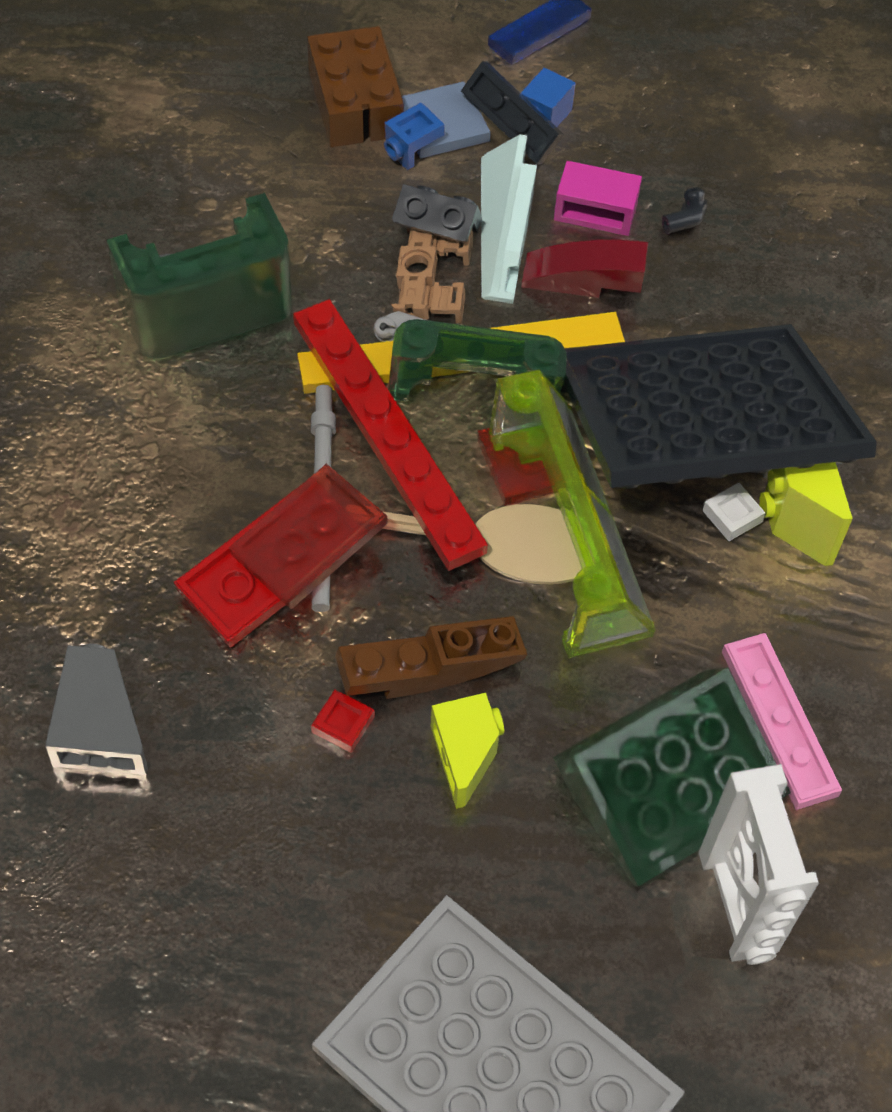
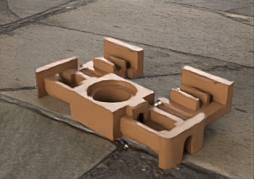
[392,227,473,323]

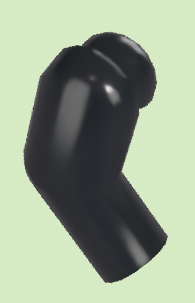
[662,187,708,234]

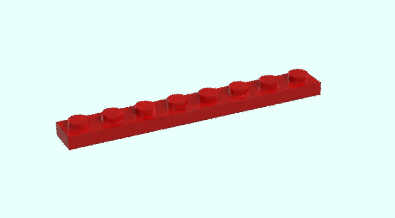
[293,299,488,571]

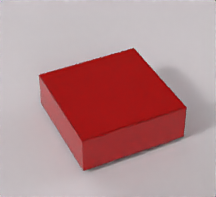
[311,690,375,753]

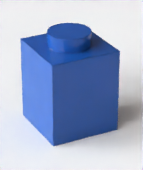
[521,67,576,127]

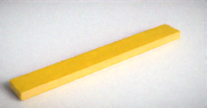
[297,312,625,394]

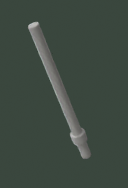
[311,385,336,612]

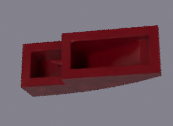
[521,240,648,298]

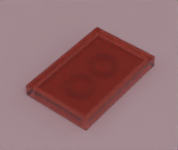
[229,463,388,610]

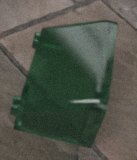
[388,319,567,420]

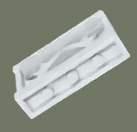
[698,764,819,965]

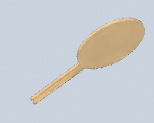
[346,504,601,585]

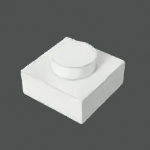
[703,483,766,541]

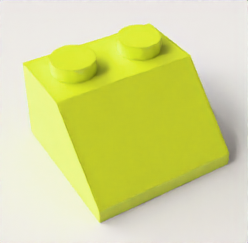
[759,462,853,566]

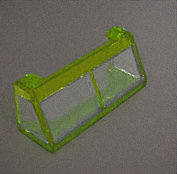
[489,369,655,658]

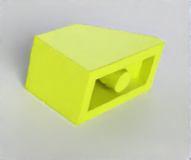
[431,692,504,809]

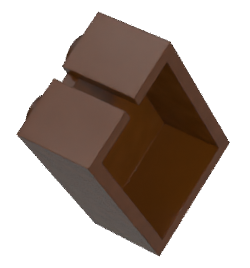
[307,26,404,148]

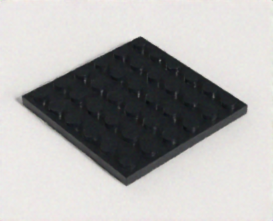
[555,324,877,489]

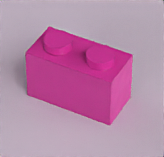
[554,161,642,236]

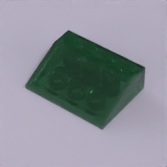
[553,668,791,886]

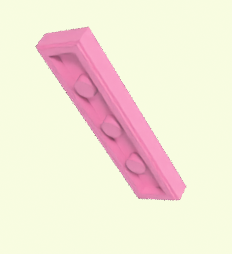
[722,633,842,810]

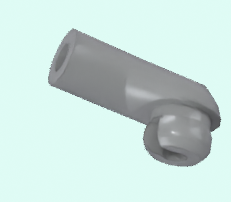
[373,311,435,342]

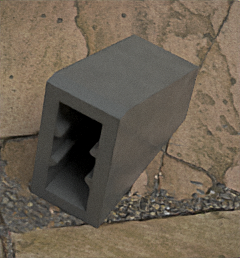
[45,644,148,775]

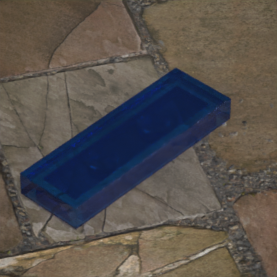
[488,0,592,65]

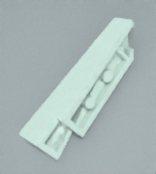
[481,134,537,304]

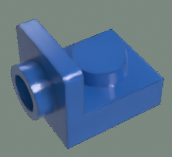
[384,102,444,170]

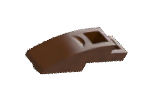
[335,616,527,699]

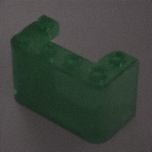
[106,193,293,359]

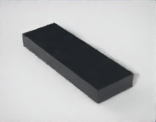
[461,61,564,165]

